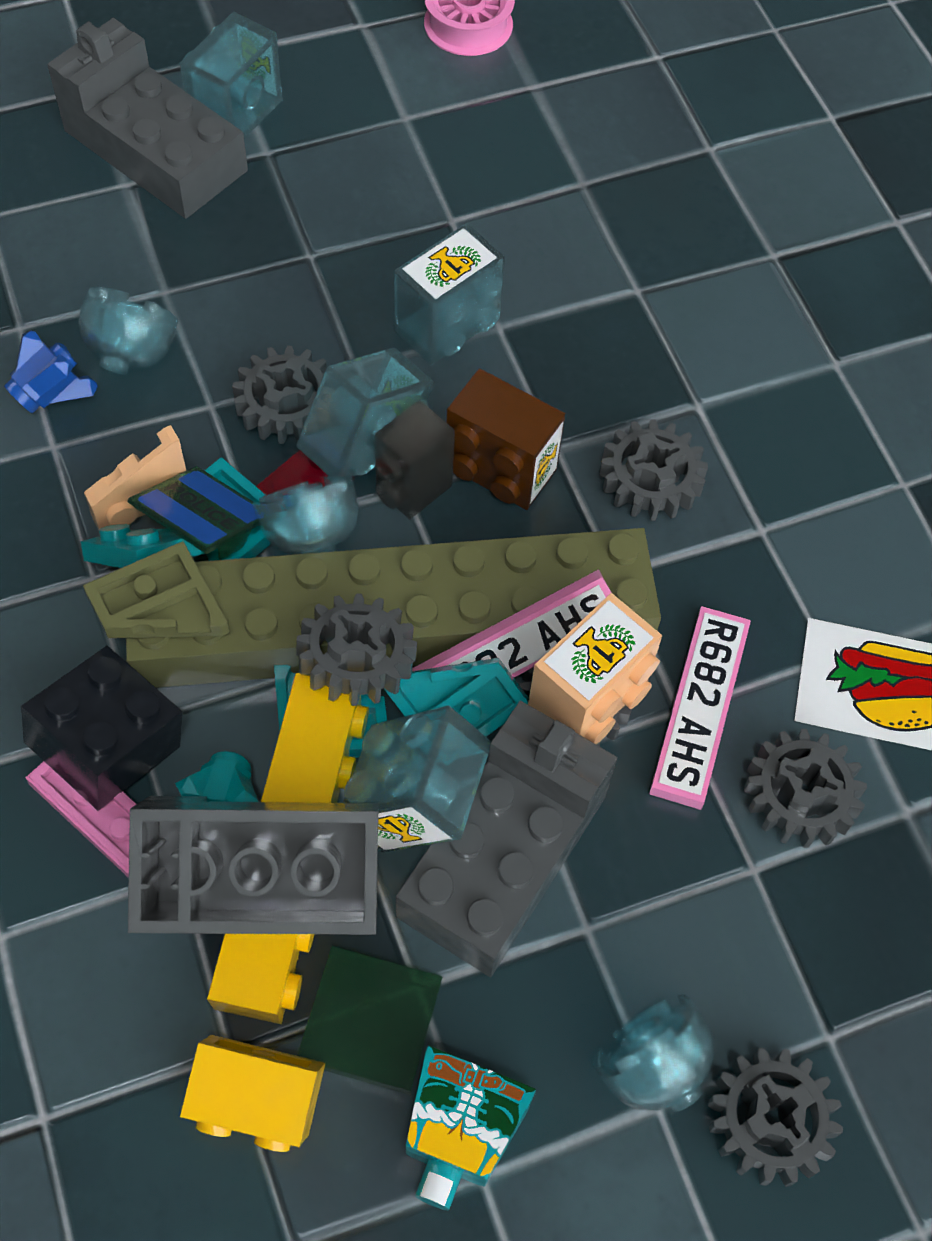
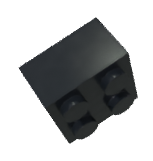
[21,646,183,811]

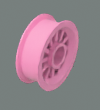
[424,0,515,56]

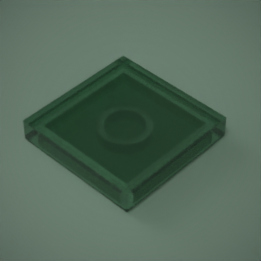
[297,946,443,1095]

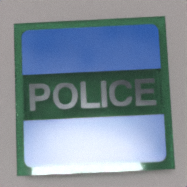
[128,466,273,560]

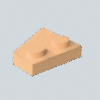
[84,425,187,530]

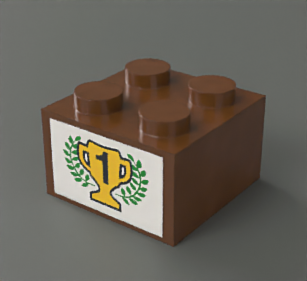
[445,368,566,510]

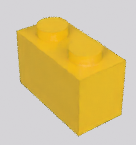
[180,1035,326,1152]

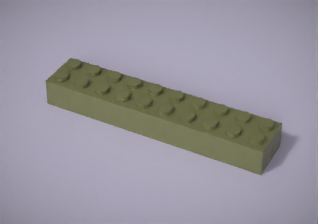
[126,528,661,688]

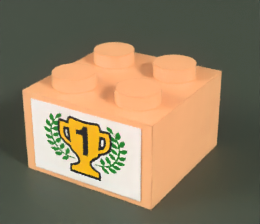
[528,593,662,744]

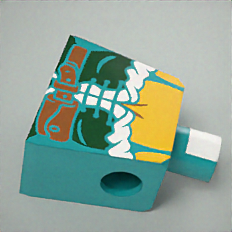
[406,1045,536,1211]

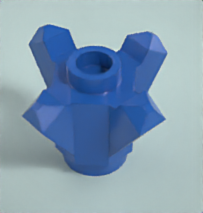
[4,330,97,414]

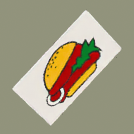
[794,618,932,751]

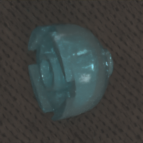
[78,287,178,375]
[252,473,359,555]
[591,994,714,1112]

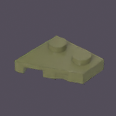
[83,541,230,638]

